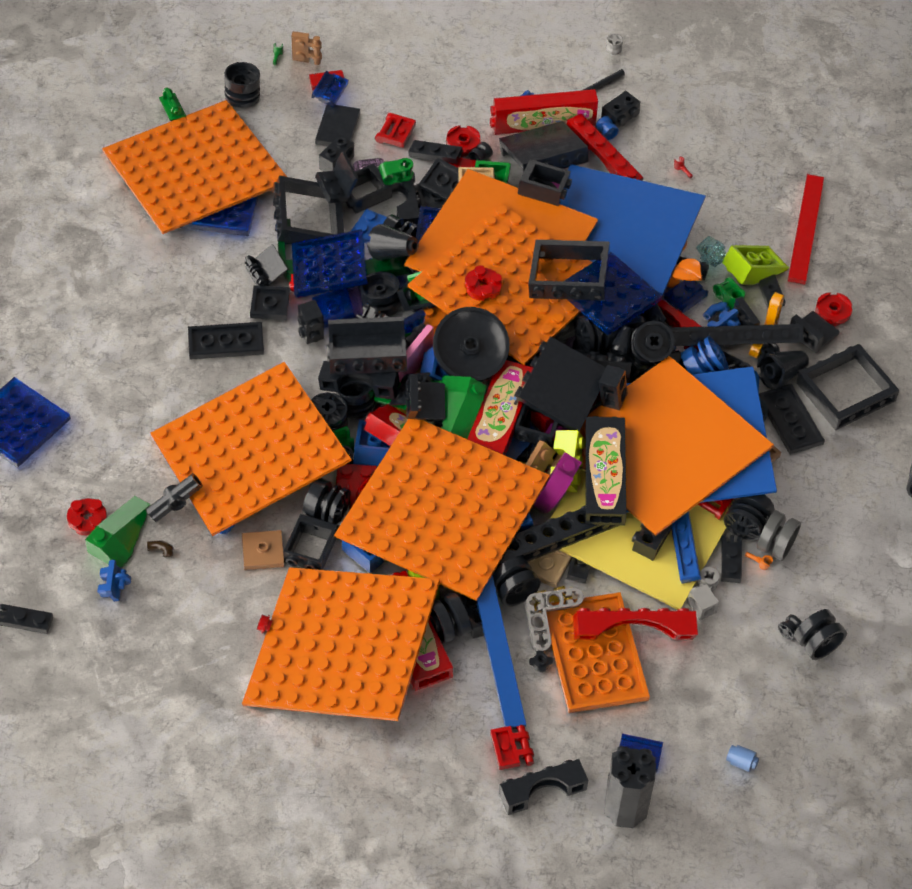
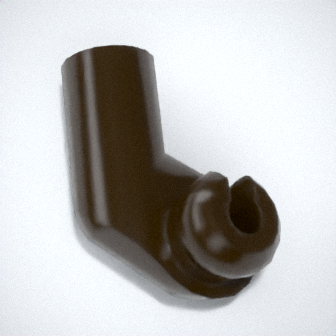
[147,540,174,557]

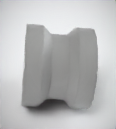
[606,34,623,55]
[698,567,719,591]

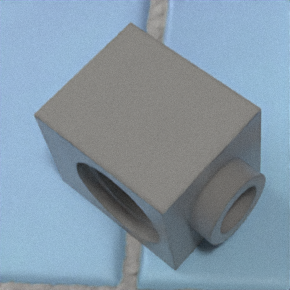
[687,584,719,620]

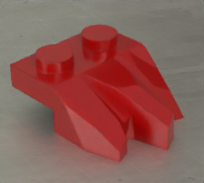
[336,464,377,509]

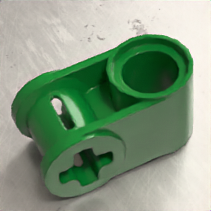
[379,158,413,185]
[713,277,745,310]

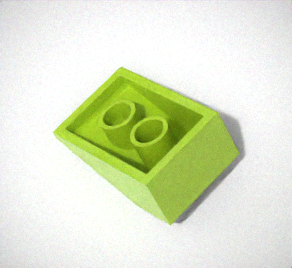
[722,245,789,285]

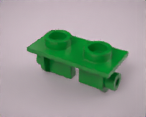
[159,87,186,121]

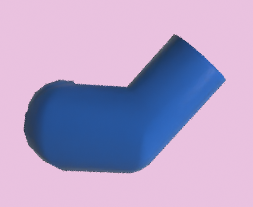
[703,301,730,320]

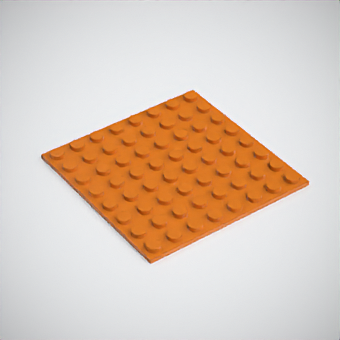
[102,100,287,234]
[405,169,598,272]
[407,203,615,365]
[554,356,774,536]
[150,362,352,536]
[334,419,550,601]
[242,567,440,721]

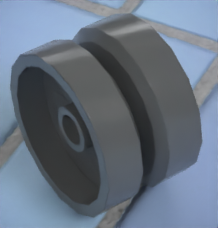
[757,510,801,561]

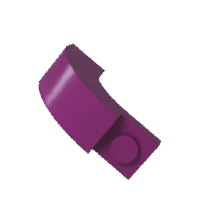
[532,452,582,514]

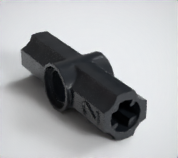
[146,473,203,522]

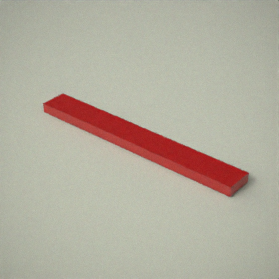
[788,174,824,285]

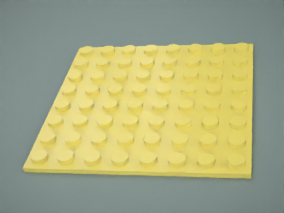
[545,468,732,610]

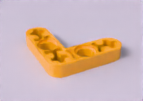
[749,292,784,359]

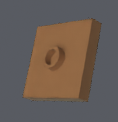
[242,530,284,570]

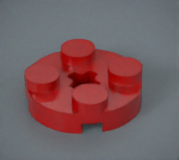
[446,125,481,157]
[464,265,502,301]
[815,292,852,327]
[67,498,107,535]

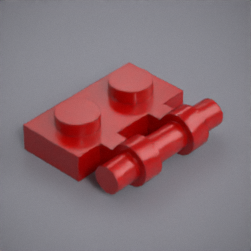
[490,725,534,770]

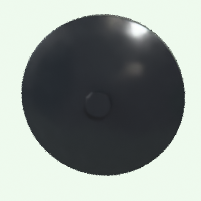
[433,307,510,382]

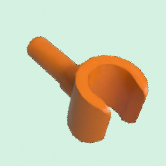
[745,552,773,570]

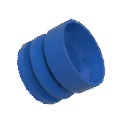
[681,336,729,375]

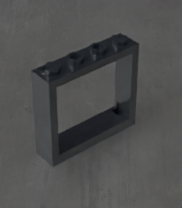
[272,176,345,251]
[528,240,610,301]
[796,344,899,431]

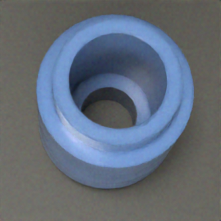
[726,745,759,772]

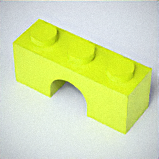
[550,430,585,492]

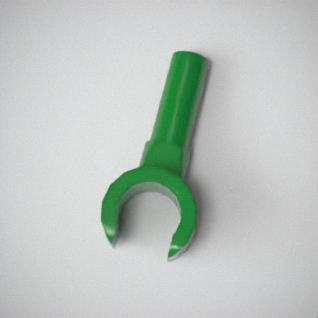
[273,43,283,65]

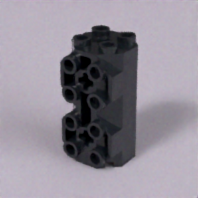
[604,746,656,828]

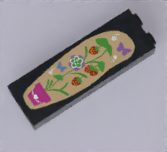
[585,416,626,525]

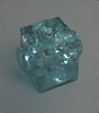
[696,236,726,267]

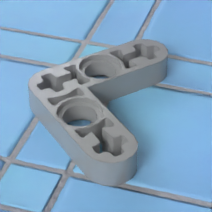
[525,588,584,652]

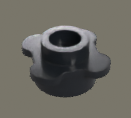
[529,650,554,672]

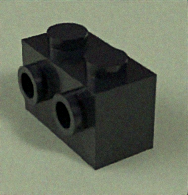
[601,91,641,128]
[297,300,324,344]

